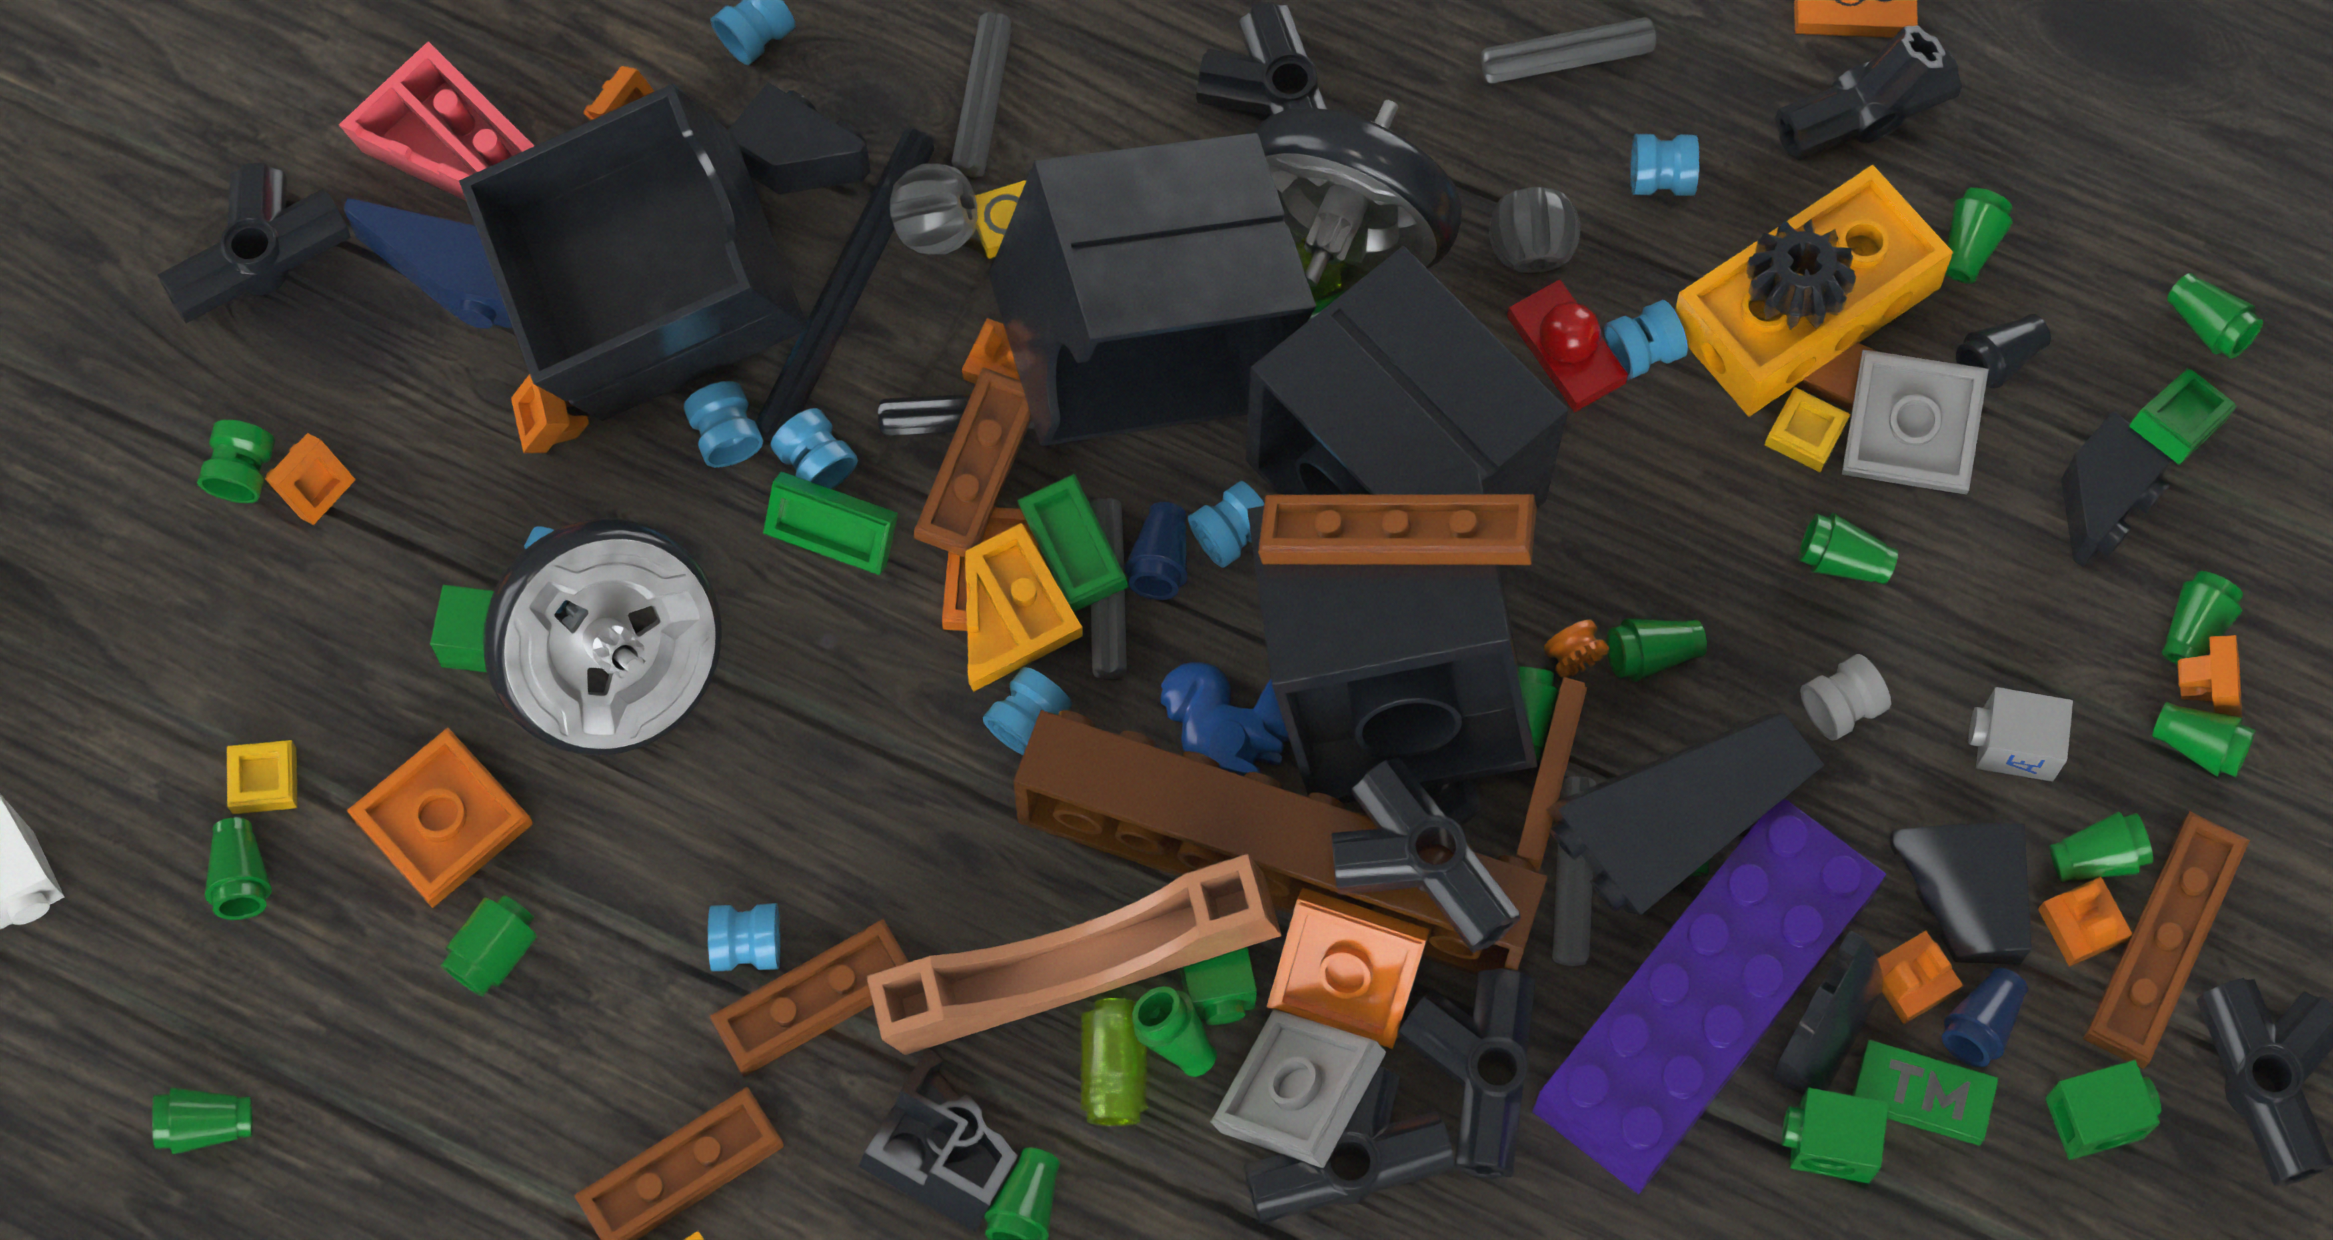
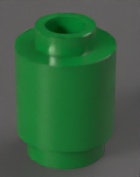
[440,895,537,997]

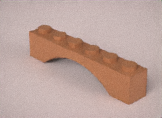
[867,854,1282,1055]

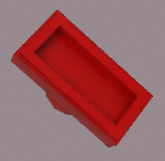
[1507,279,1628,413]

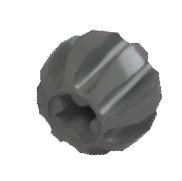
[890,164,978,254]
[1489,187,1581,273]

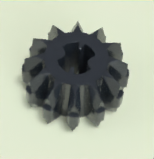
[1746,219,1856,330]

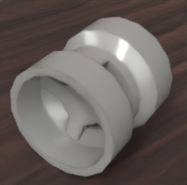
[1800,654,1891,741]

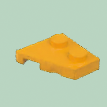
[965,523,1083,692]

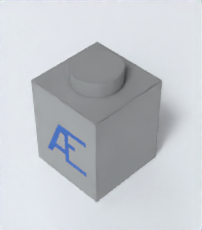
[1968,687,2073,782]

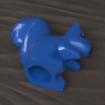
[1161,662,1290,776]

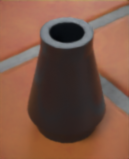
[1956,314,2051,388]

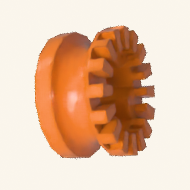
[1543,620,1609,678]

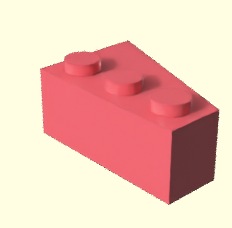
[339,42,534,201]

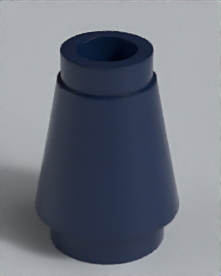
[1125,502,1187,600]
[1942,967,2028,1067]

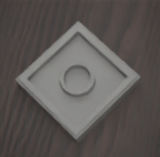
[1842,350,1988,495]
[1211,1009,1386,1168]

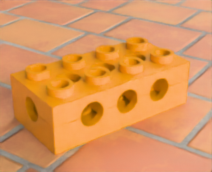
[1675,165,1953,417]

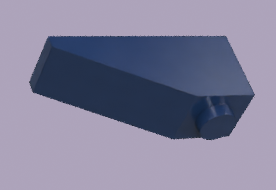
[344,198,513,329]

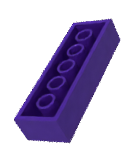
[1532,798,1886,1195]

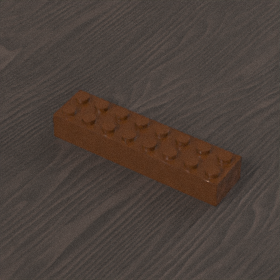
[1014,710,1548,976]

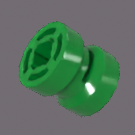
[197,420,276,503]

